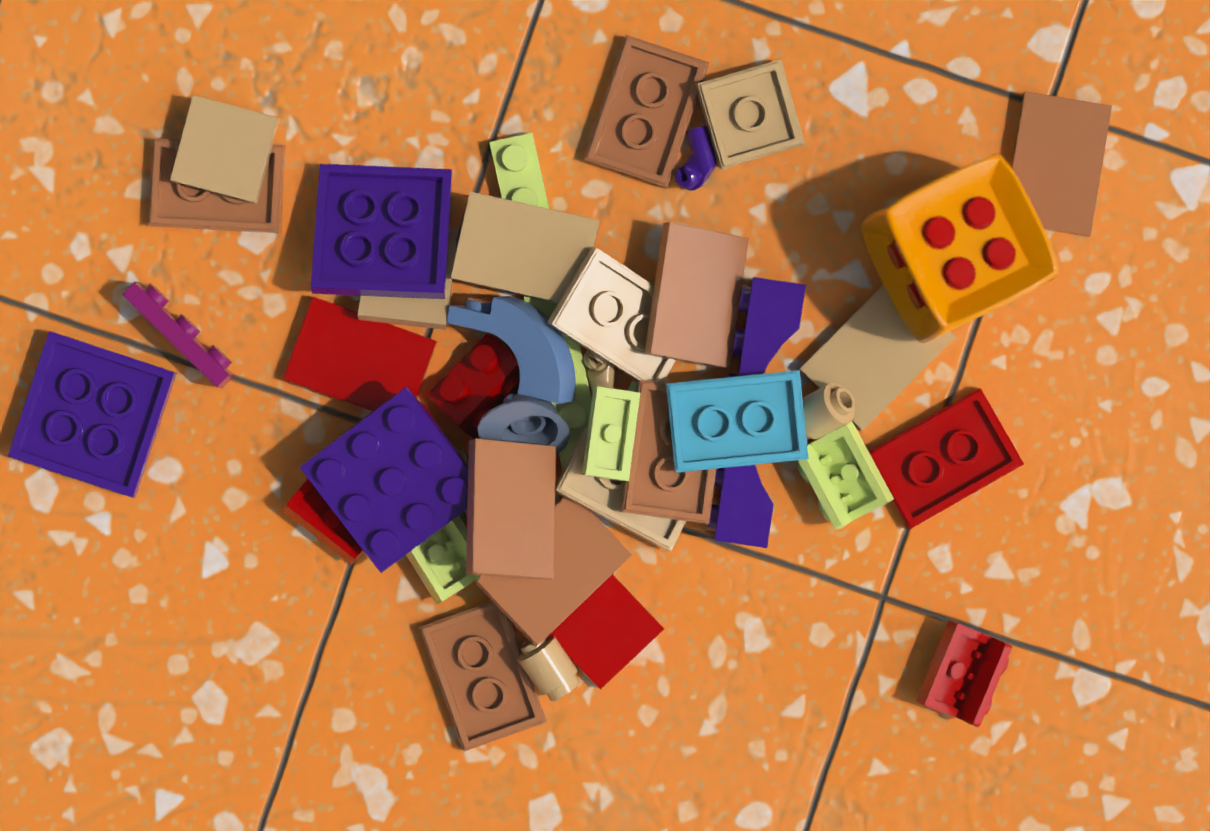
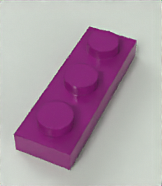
[122,282,235,388]

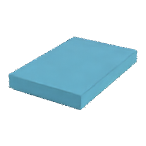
[666,370,809,473]

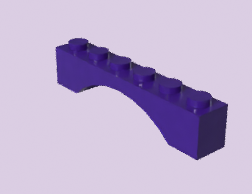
[706,277,806,548]

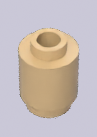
[802,382,855,439]
[518,635,580,701]

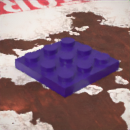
[311,164,452,299]
[8,331,177,498]
[300,386,468,573]

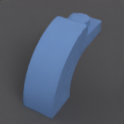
[446,296,576,404]

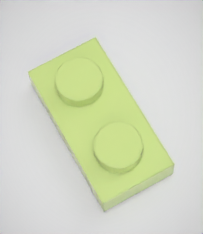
[582,386,640,481]

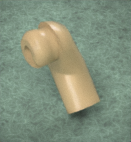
[584,350,615,394]

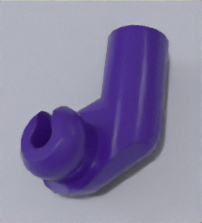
[675,126,717,191]

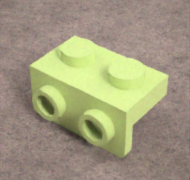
[797,421,894,530]
[406,512,482,604]

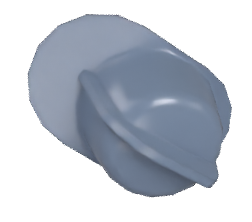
[477,393,570,455]

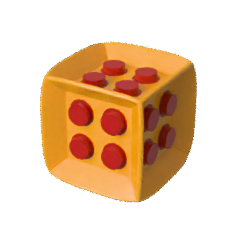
[861,154,1059,344]

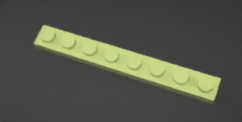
[489,133,592,471]

